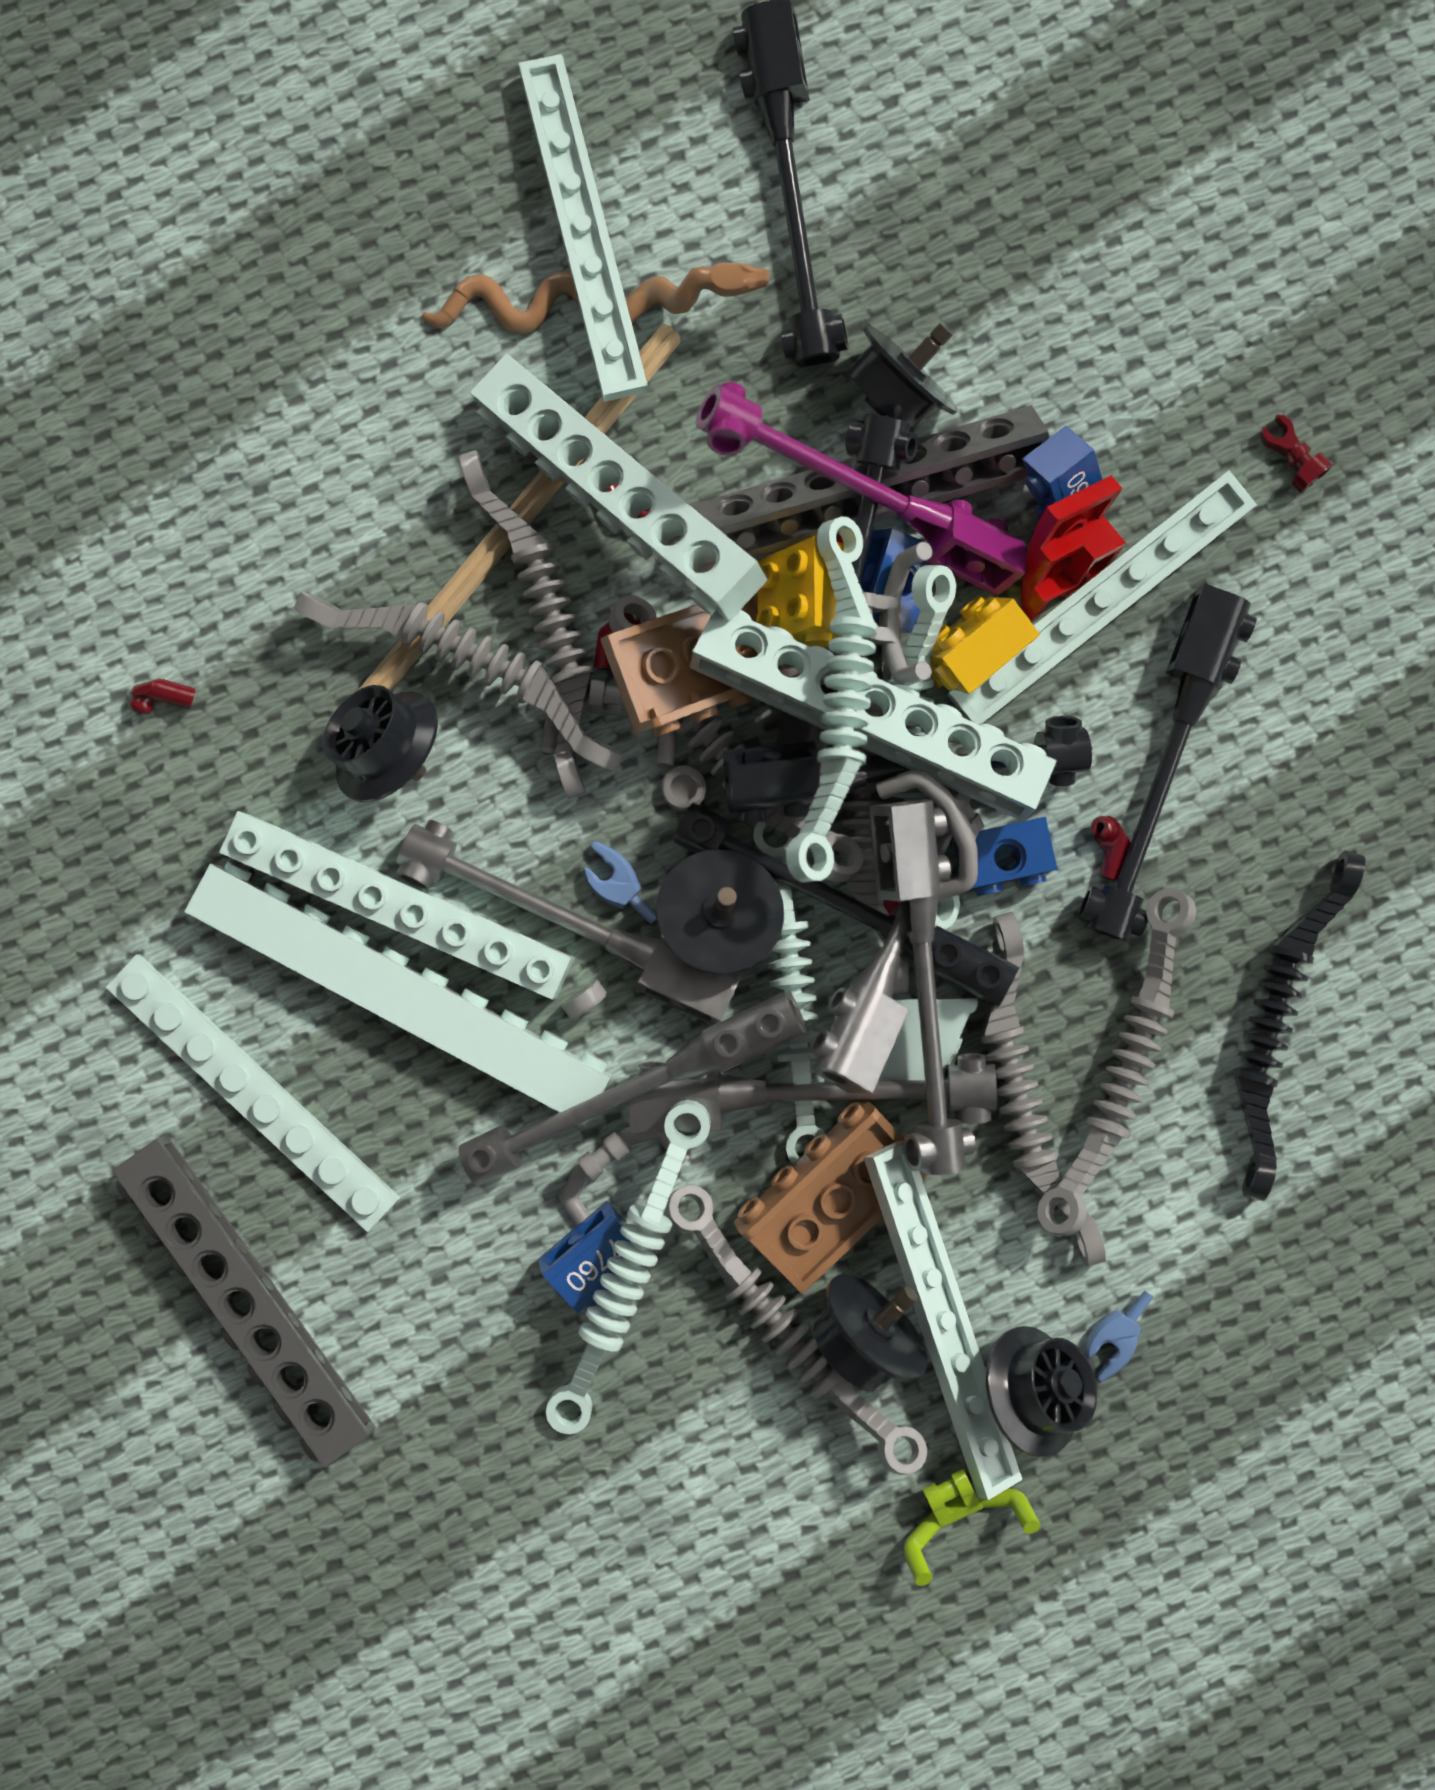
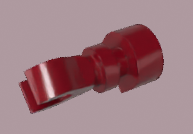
[1260,414,1333,494]

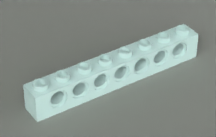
[470,353,768,621]
[689,609,1056,822]
[219,811,574,1000]

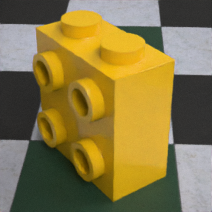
[756,536,844,648]
[929,596,1040,694]

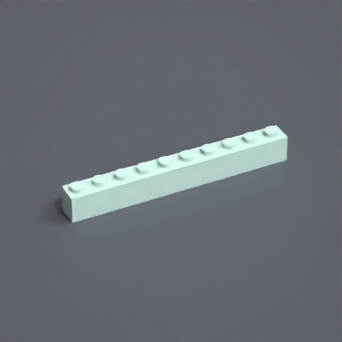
[184,861,613,1126]

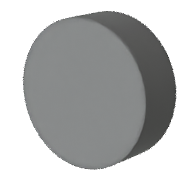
[662,766,707,811]
[561,980,607,1019]

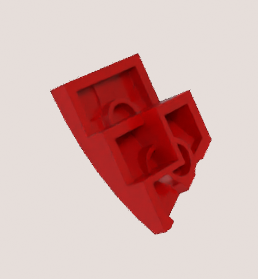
[1021,475,1126,623]

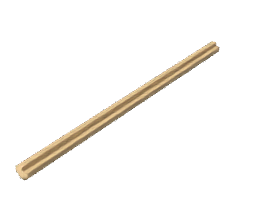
[357,324,680,691]

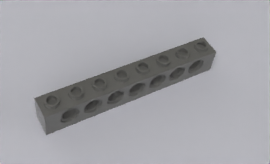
[112,1135,376,1468]

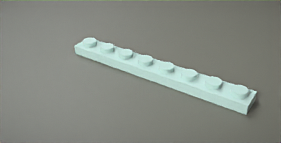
[519,54,648,402]
[947,470,1257,725]
[106,954,400,1232]
[863,1140,1022,1500]

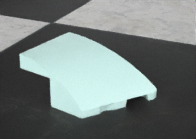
[835,998,978,1081]

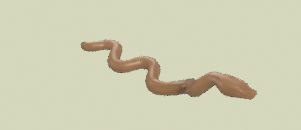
[422,263,769,334]

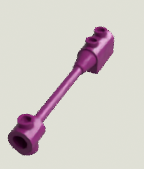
[696,382,1026,596]

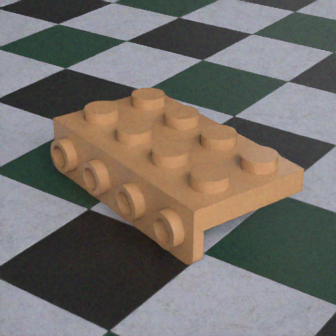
[600,591,799,737]
[733,1100,928,1294]

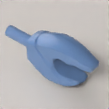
[583,841,657,925]
[1085,1290,1153,1382]

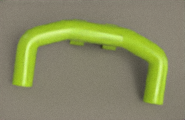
[903,1469,1040,1586]

